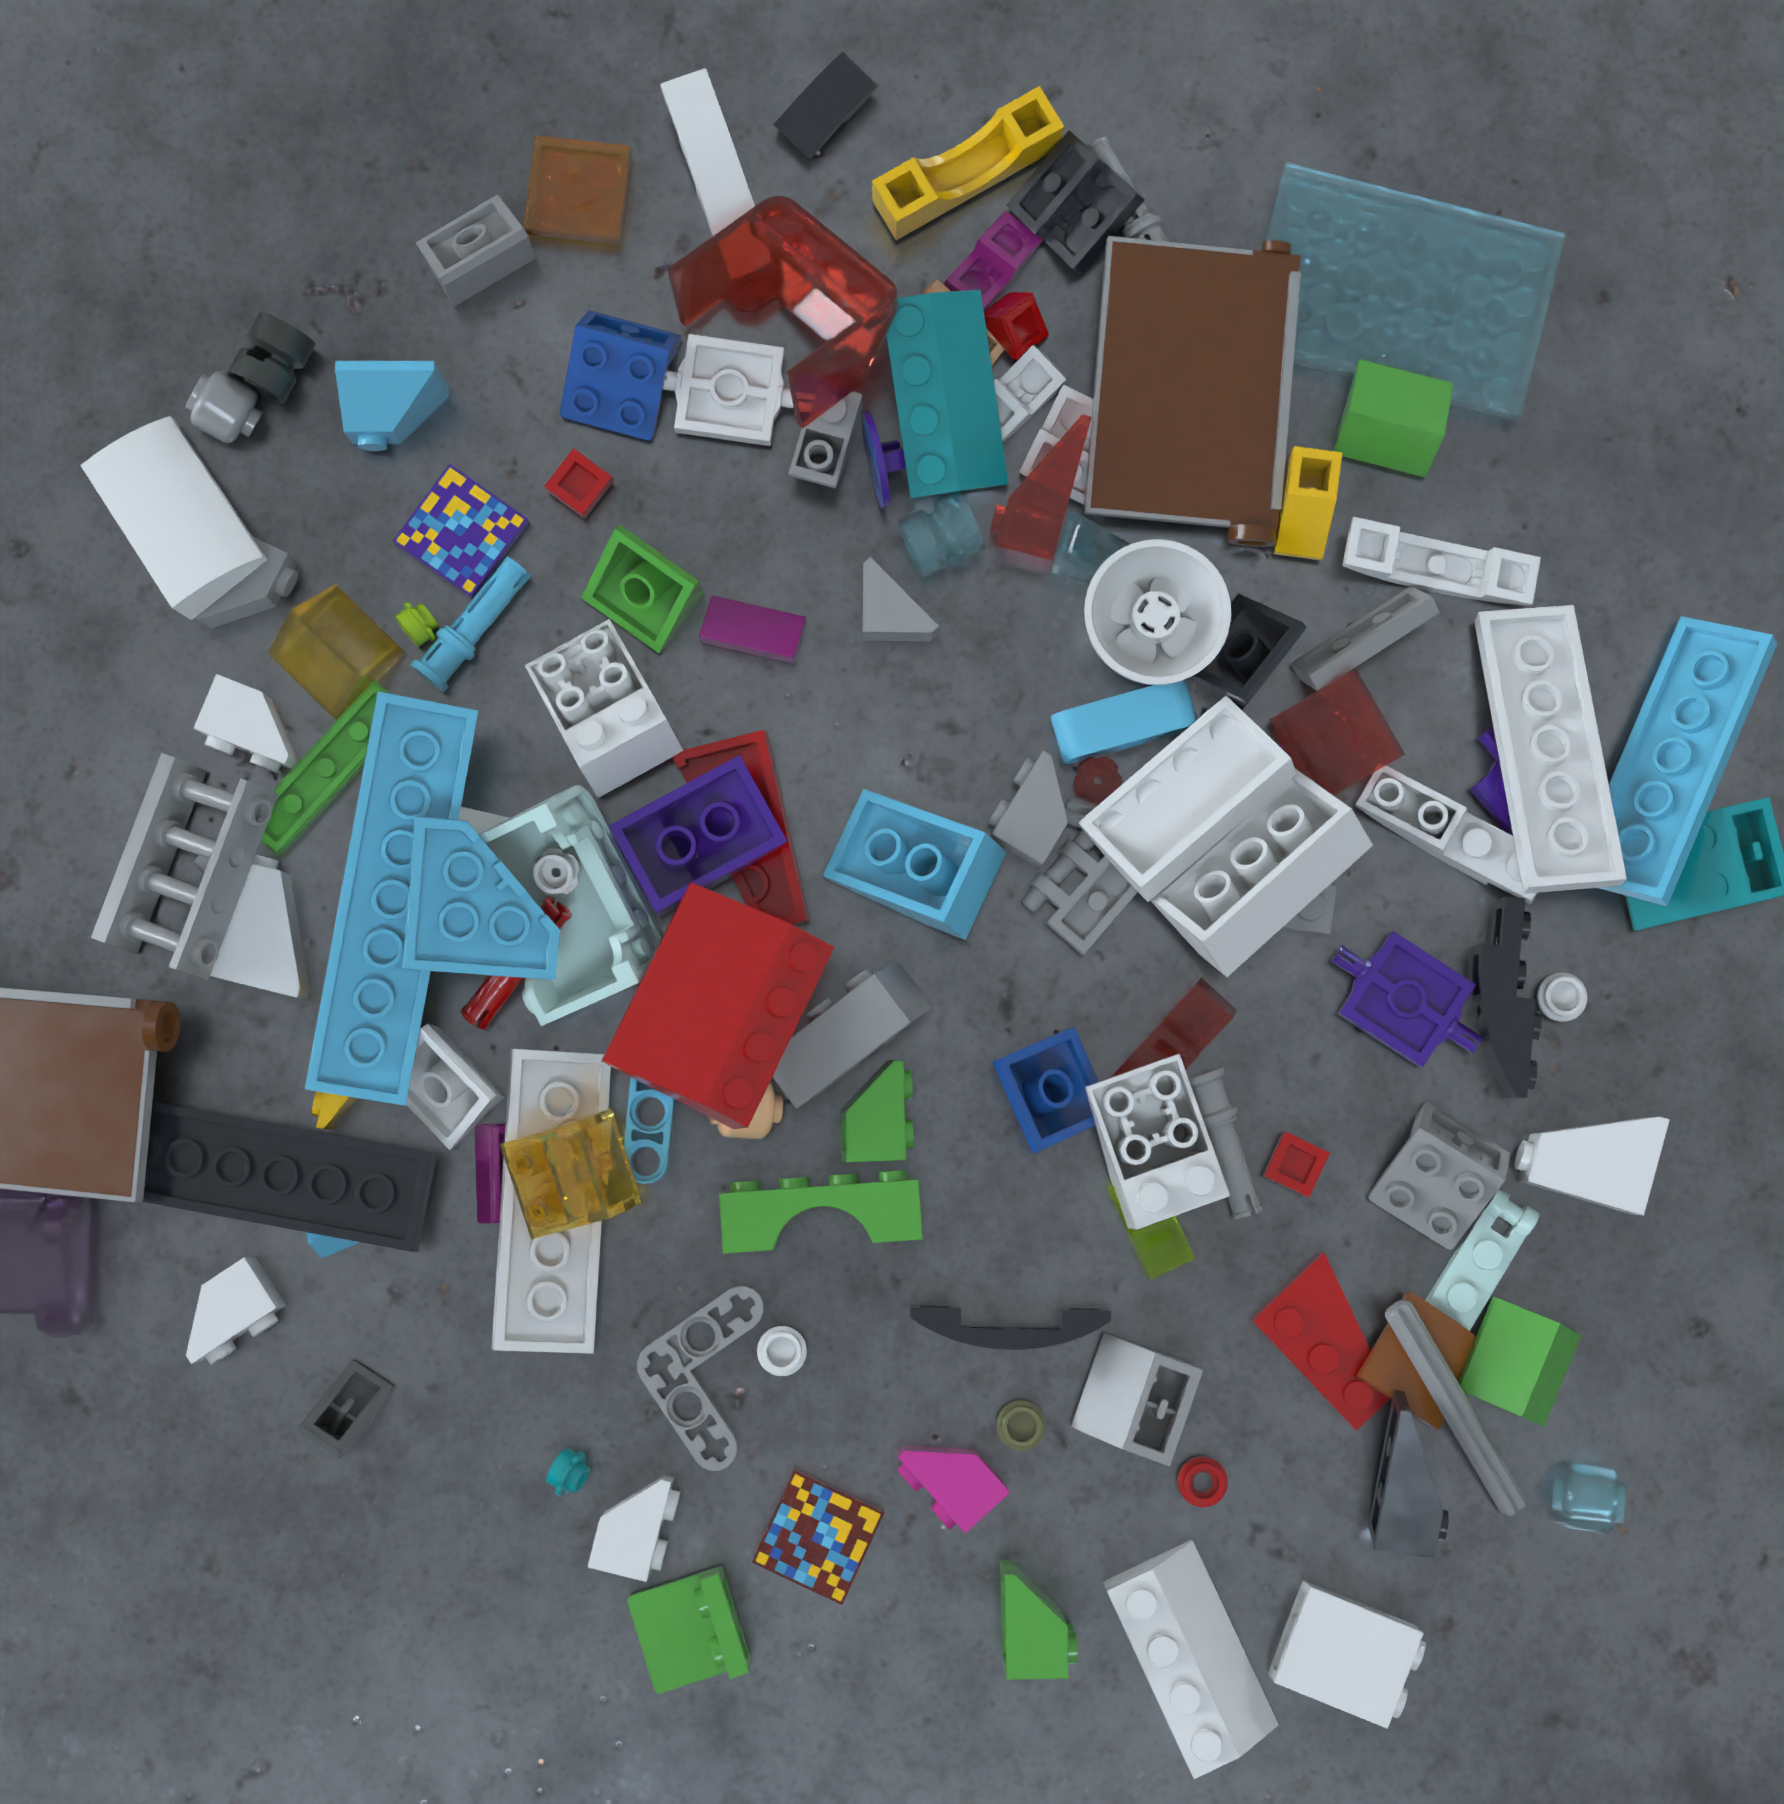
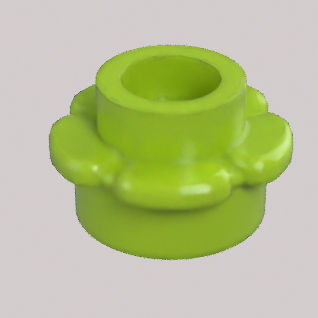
[394,602,439,647]

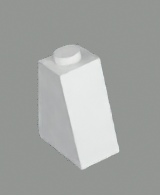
[210,855,310,1000]
[1514,1117,1670,1215]

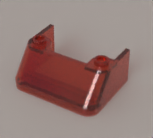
[667,196,899,428]

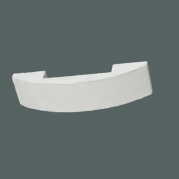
[1342,517,1541,606]

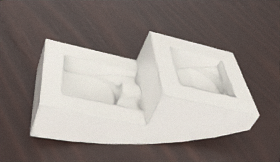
[994,345,1069,442]

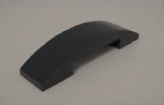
[910,1305,1111,1350]

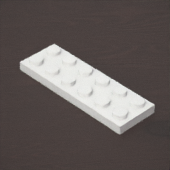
[1474,605,1627,894]
[492,1049,611,1354]

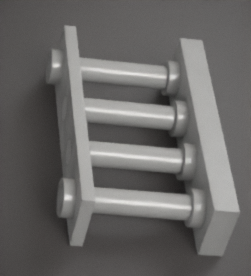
[91,753,278,980]

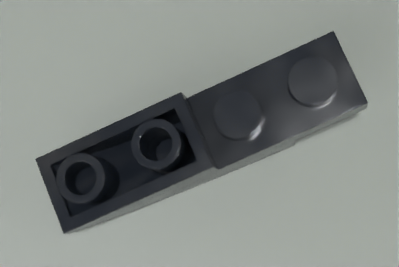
[1470,897,1542,1099]

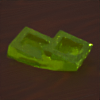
[1105,1166,1195,1280]

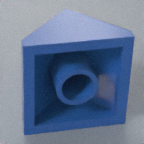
[992,1027,1099,1154]

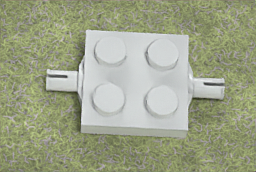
[663,334,812,446]

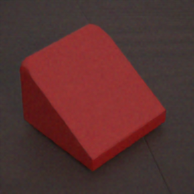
[984,292,1049,360]

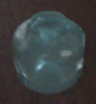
[1552,1464,1627,1534]

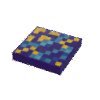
[393,464,530,599]

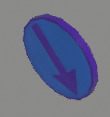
[861,411,906,509]

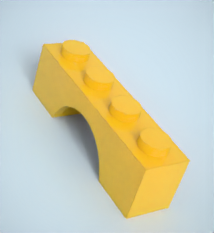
[872,86,1064,240]

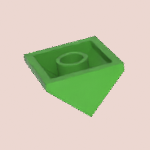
[1332,358,1454,478]
[581,524,704,653]
[1458,1296,1582,1427]

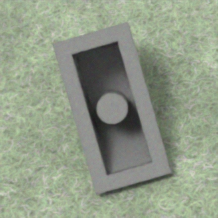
[195,536,298,629]

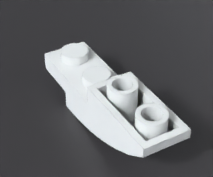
[1356,763,1537,904]

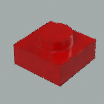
[544,448,614,519]
[1262,1131,1330,1198]

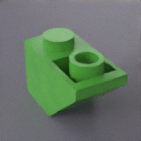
[840,1060,914,1162]

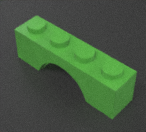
[719,1170,923,1254]

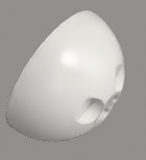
[1084,539,1231,685]

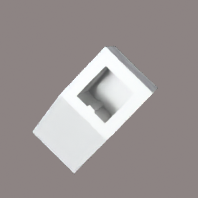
[194,674,298,773]
[186,1256,286,1365]
[588,1474,680,1582]

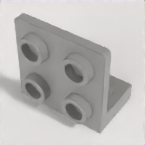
[1368,1101,1510,1250]

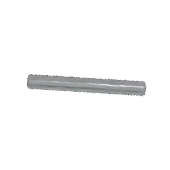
[1385,1300,1527,1516]

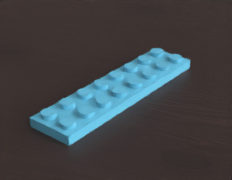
[305,691,478,1106]

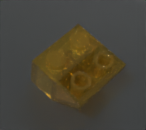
[500,1108,642,1239]

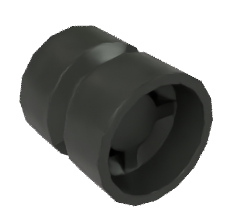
[227,312,316,404]

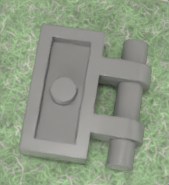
[1020,829,1138,955]

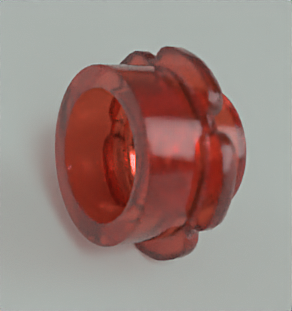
[1074,756,1122,804]

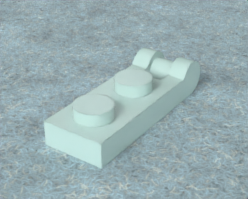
[1425,1188,1540,1331]

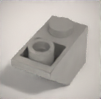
[788,381,863,489]
[988,751,1068,869]

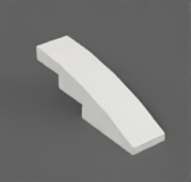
[660,68,774,279]

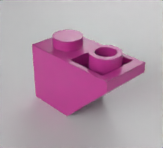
[897,1446,1010,1534]

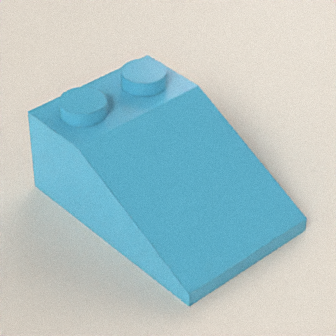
[822,789,1006,940]

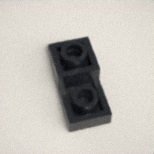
[773,52,879,158]

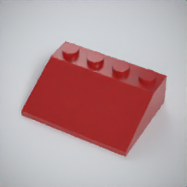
[601,882,835,1129]

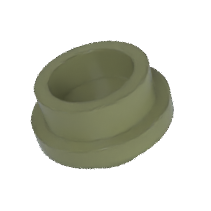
[996,1400,1046,1451]

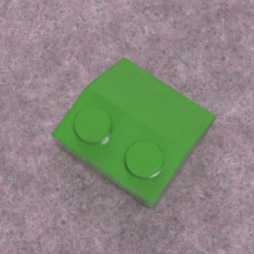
[1000,1560,1078,1680]

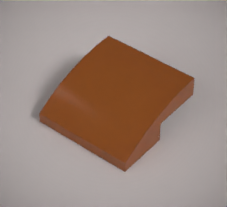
[1356,1291,1476,1431]

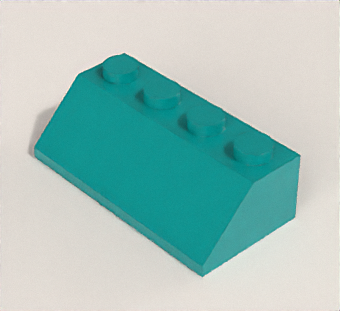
[881,290,1009,499]

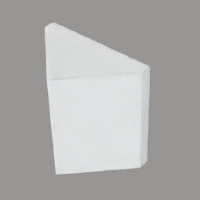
[406,1024,506,1150]

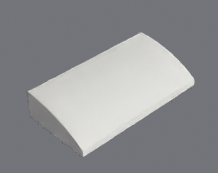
[80,416,267,620]
[1078,696,1296,902]

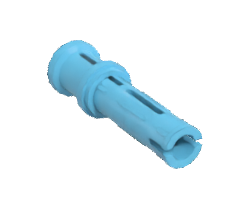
[410,557,531,693]

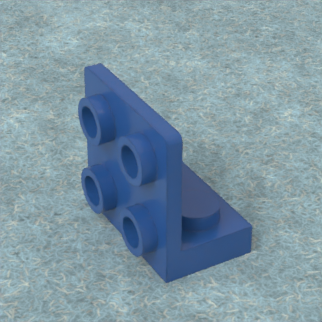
[560,310,682,440]

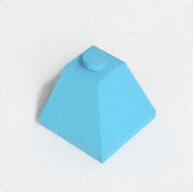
[335,361,449,451]

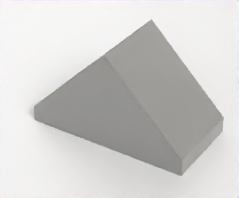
[862,557,939,641]

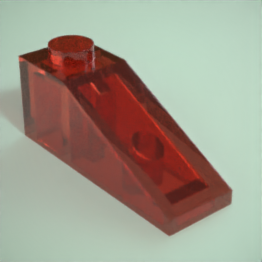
[990,414,1092,561]

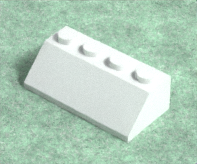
[1151,768,1373,977]
[1102,1539,1279,1779]

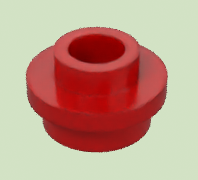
[1177,1456,1228,1508]

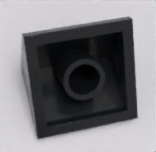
[1190,593,1307,710]

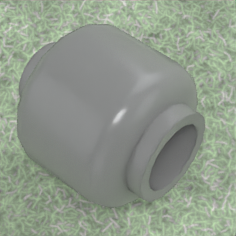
[185,371,263,443]

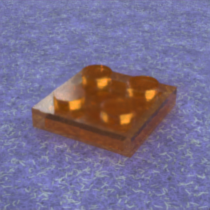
[523,135,632,245]

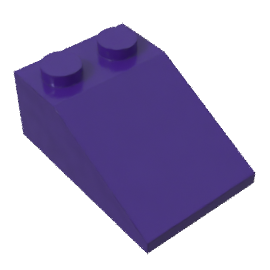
[609,755,787,918]

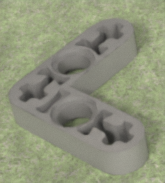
[637,1285,764,1471]

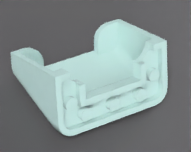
[479,785,663,1026]

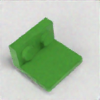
[627,1565,752,1694]

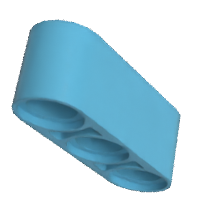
[1050,680,1198,764]
[622,1077,677,1184]

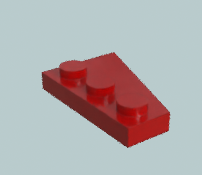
[1251,1252,1390,1431]

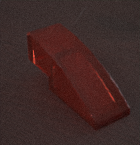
[1108,977,1237,1079]

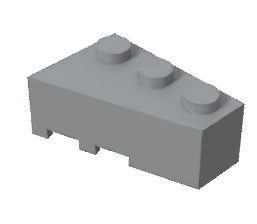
[773,961,934,1109]

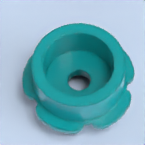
[546,1448,591,1496]

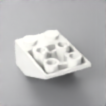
[525,619,683,798]
[1085,1054,1230,1230]

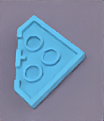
[402,816,560,980]

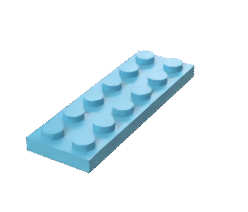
[1599,616,1778,906]

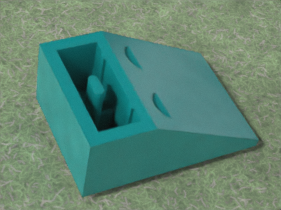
[1625,797,1784,931]

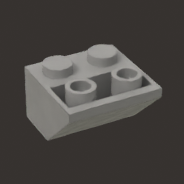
[1071,1332,1203,1466]

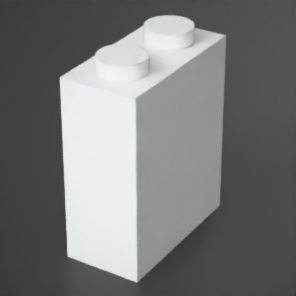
[1267,1579,1426,1729]

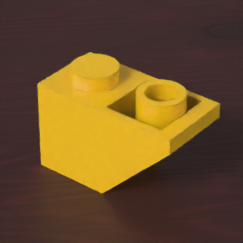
[1273,446,1343,561]

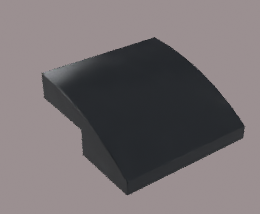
[1006,130,1145,274]

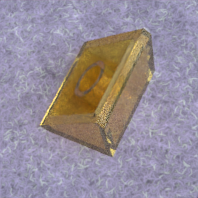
[267,584,406,720]

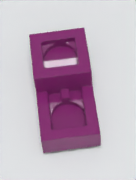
[944,210,1043,311]

